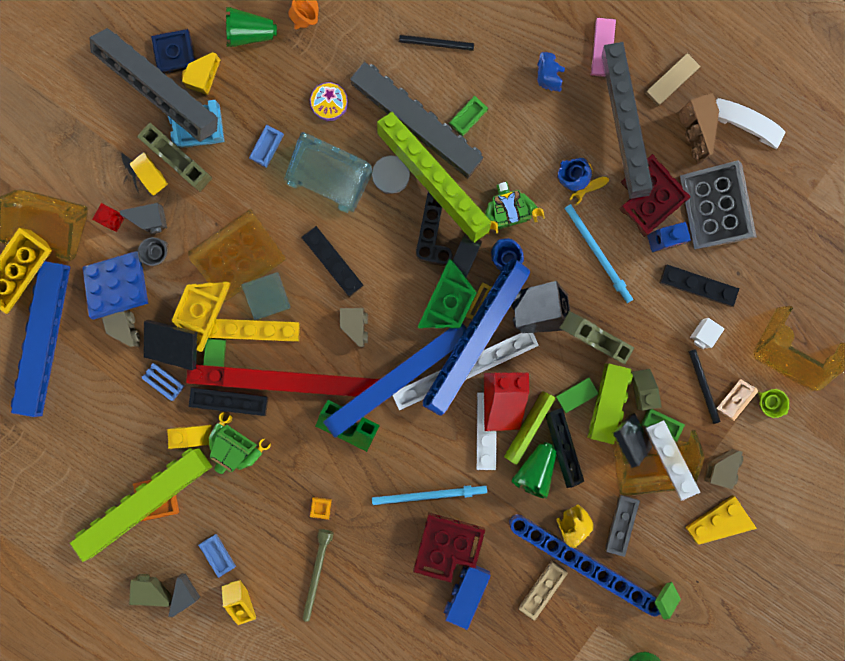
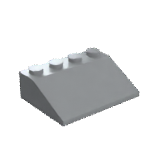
[680,160,757,249]

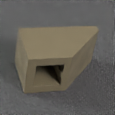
[340,308,368,347]
[102,310,140,347]
[704,449,743,489]

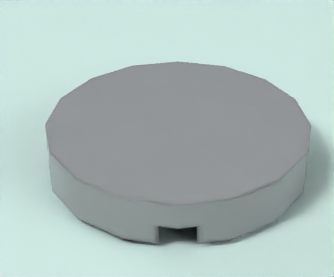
[372,155,410,194]

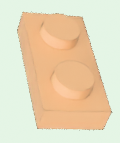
[717,379,758,421]

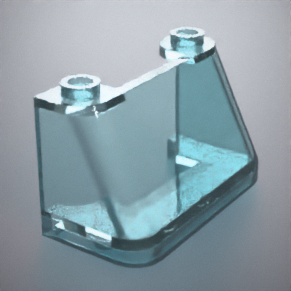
[284,132,373,213]

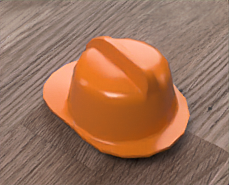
[288,0,319,30]

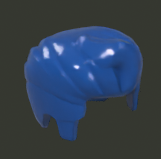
[537,52,565,92]
[558,158,592,191]
[491,238,524,271]

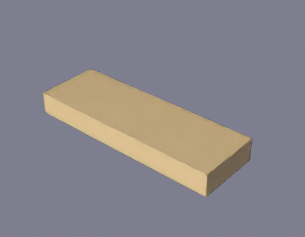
[645,53,701,106]
[518,561,568,621]

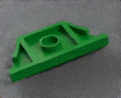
[417,259,477,329]

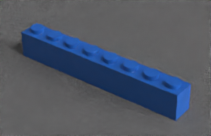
[11,261,71,417]

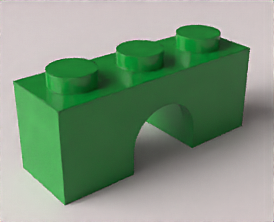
[315,400,380,452]

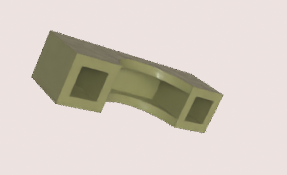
[137,123,212,192]
[560,311,634,364]

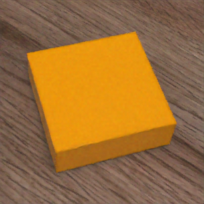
[310,497,332,520]

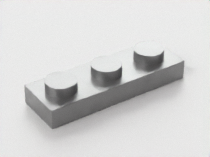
[605,494,640,557]

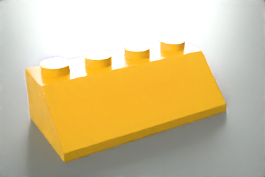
[0,228,52,314]

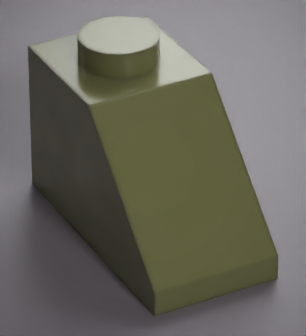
[631,369,662,410]
[129,574,173,607]

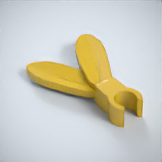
[569,163,609,206]

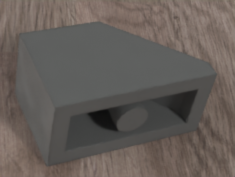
[120,203,167,234]

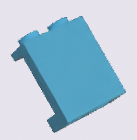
[168,100,224,148]

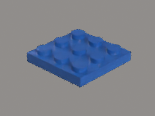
[83,251,148,320]

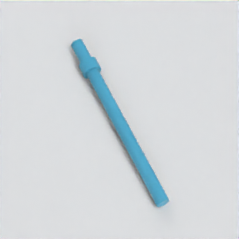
[565,204,633,303]
[372,485,487,505]

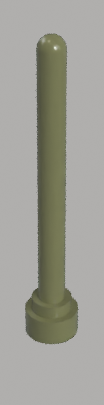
[302,529,334,622]

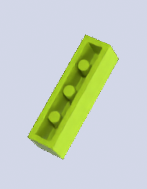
[587,363,633,445]

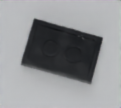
[144,320,197,370]
[613,413,652,468]

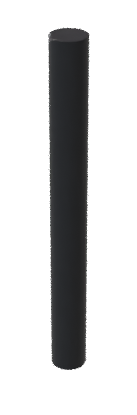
[399,35,474,51]
[688,349,721,424]

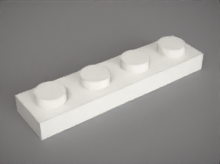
[476,392,496,470]
[645,421,700,501]

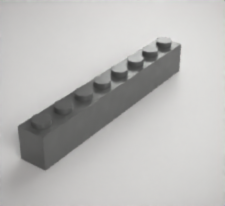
[89,28,218,142]
[602,42,653,199]
[350,62,483,179]

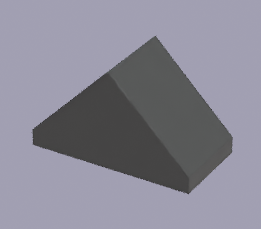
[168,573,200,617]

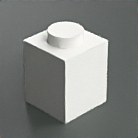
[690,318,724,349]

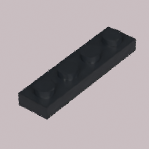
[301,226,364,297]
[659,265,740,307]
[188,388,269,416]
[545,408,585,488]

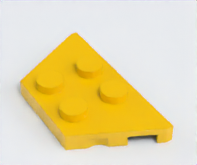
[172,282,231,352]

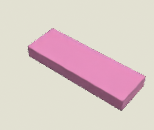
[591,18,616,77]

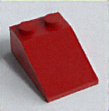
[484,372,529,431]

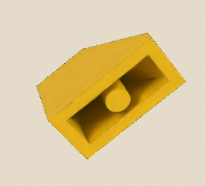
[181,52,220,95]
[167,425,212,449]
[222,580,256,625]

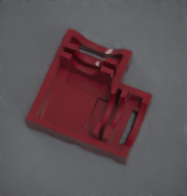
[619,154,691,237]
[413,512,485,582]

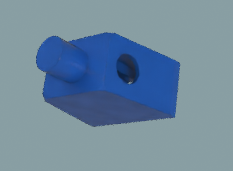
[647,222,691,253]

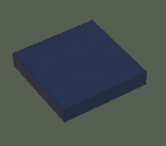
[151,29,195,74]

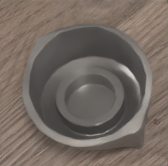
[138,237,168,266]

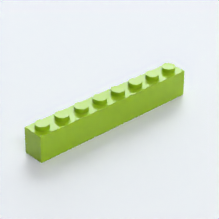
[377,112,491,243]
[70,448,213,562]

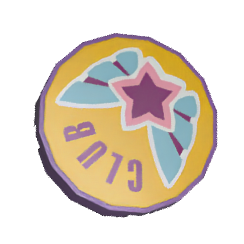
[310,82,348,121]

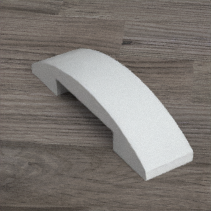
[716,98,785,149]

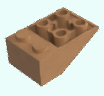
[679,93,719,164]

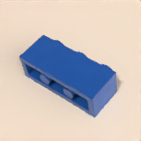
[444,565,491,630]

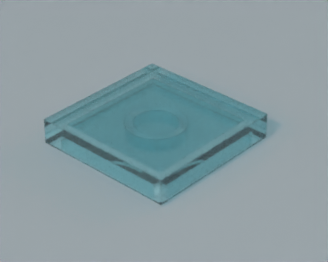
[241,272,291,320]

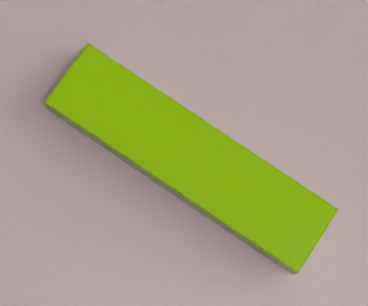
[504,391,555,465]

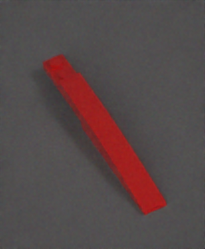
[186,365,380,397]

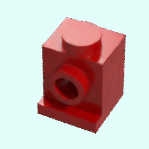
[92,203,125,232]

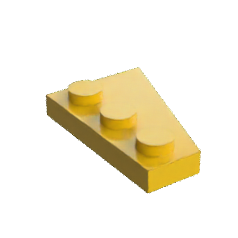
[685,495,757,545]

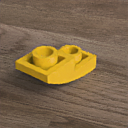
[130,152,168,196]

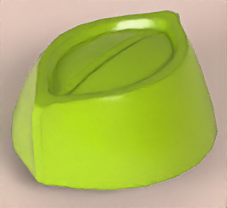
[758,389,789,418]

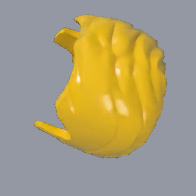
[557,504,593,548]

